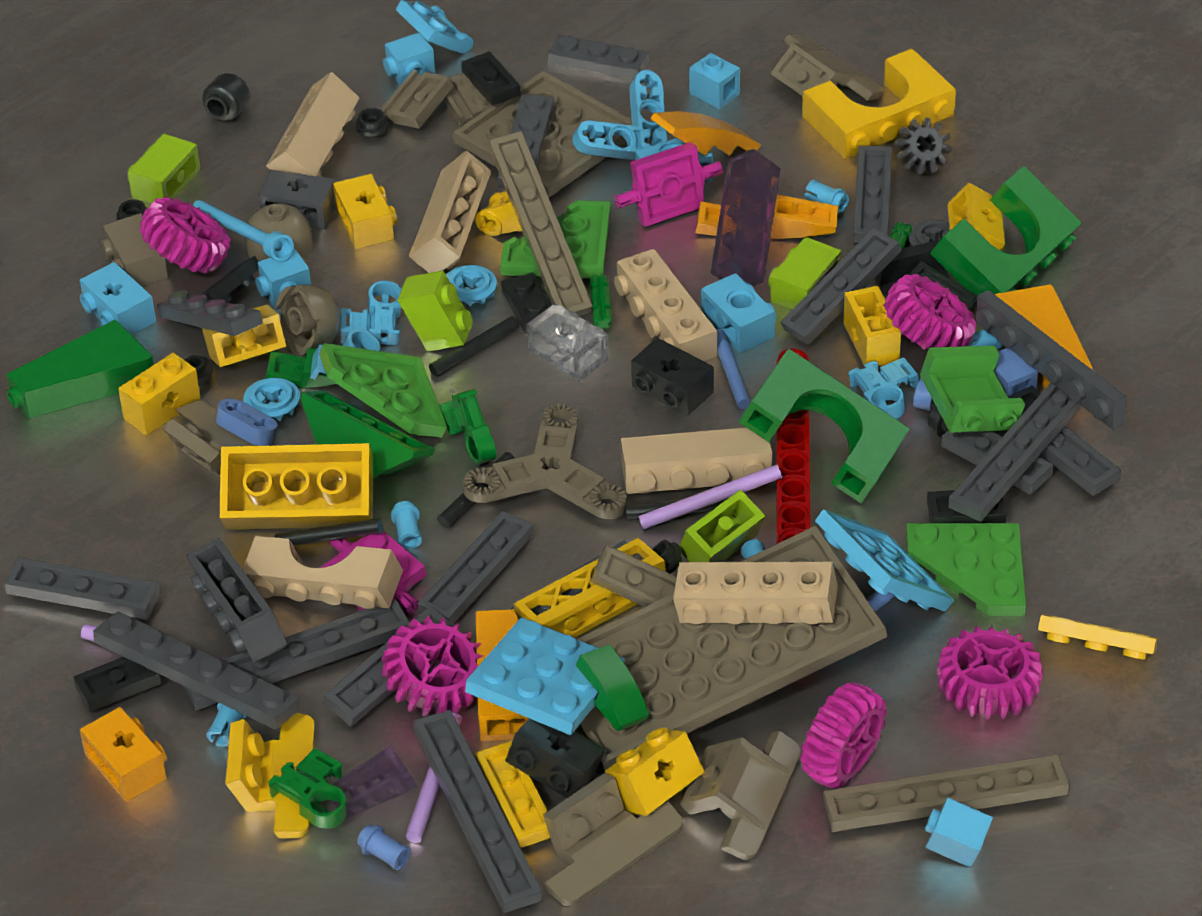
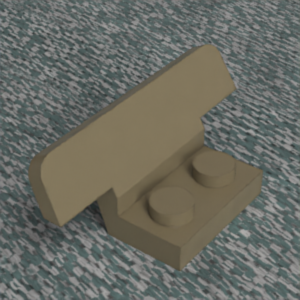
[770,34,884,101]
[163,401,258,480]
[680,731,801,860]
[543,773,683,906]

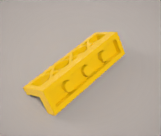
[514,538,666,638]

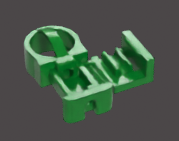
[439,389,497,466]
[269,748,347,829]

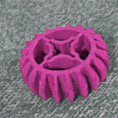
[139,197,231,273]
[883,274,977,350]
[382,615,483,717]
[937,625,1043,721]
[800,682,887,789]

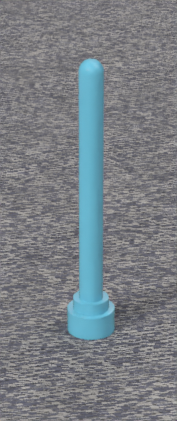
[193,200,294,261]

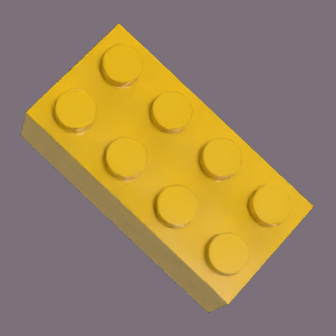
[220,443,373,530]

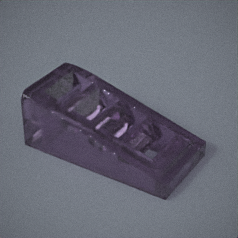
[331,745,417,820]

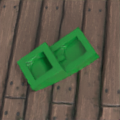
[265,348,337,388]
[575,644,649,732]

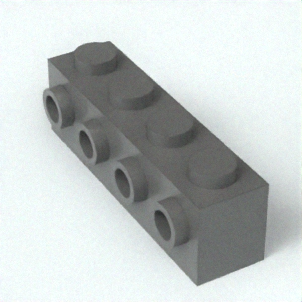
[186,538,287,663]

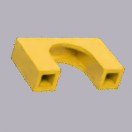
[802,49,956,159]

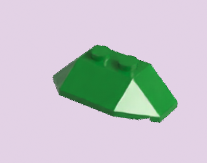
[300,390,435,479]

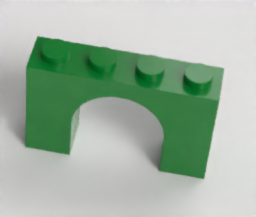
[930,165,1082,295]
[739,348,910,503]

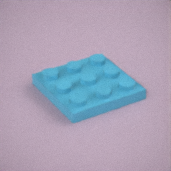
[815,509,954,612]
[465,617,625,735]

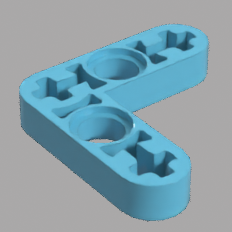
[572,70,667,160]

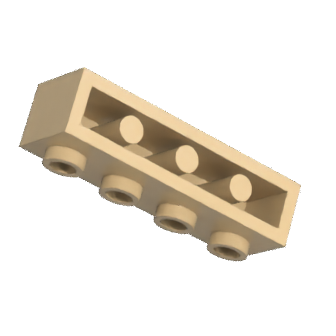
[266,71,360,177]
[409,150,491,273]
[614,249,717,362]
[621,427,772,494]
[673,562,838,624]

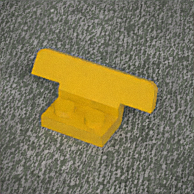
[226,713,314,838]

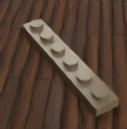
[489,131,593,322]
[823,754,1069,832]

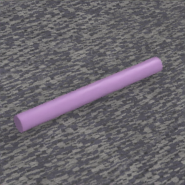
[638,464,782,530]
[406,713,462,843]

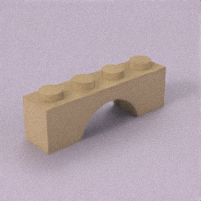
[243,536,403,609]

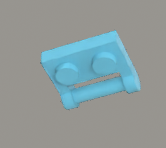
[396,0,474,54]

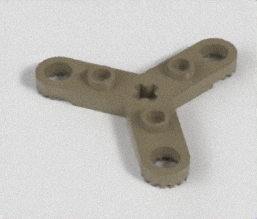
[463,403,627,519]

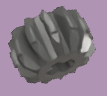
[894,118,952,175]

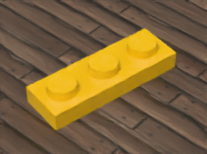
[1038,614,1159,660]
[475,741,550,848]

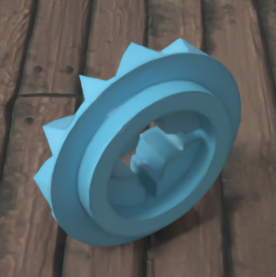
[446,265,497,308]
[243,378,300,422]

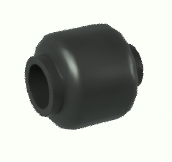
[202,73,251,122]

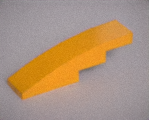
[650,111,761,156]
[696,194,838,240]

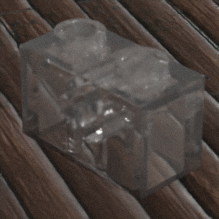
[527,303,608,381]

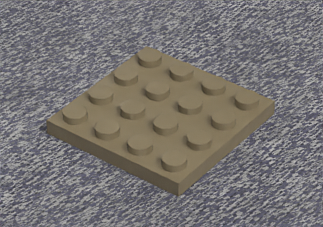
[453,71,632,198]

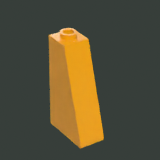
[995,284,1093,389]
[476,609,529,742]

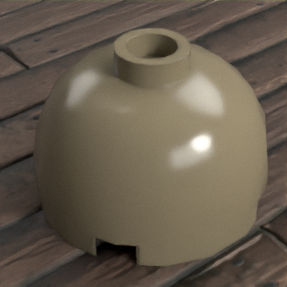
[245,204,313,261]
[275,285,341,355]

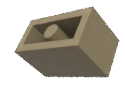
[100,213,168,287]

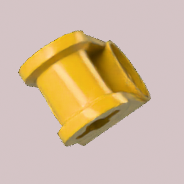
[475,191,522,236]

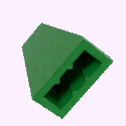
[6,320,154,419]

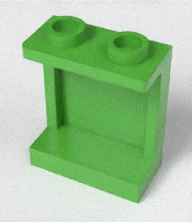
[920,346,1025,433]

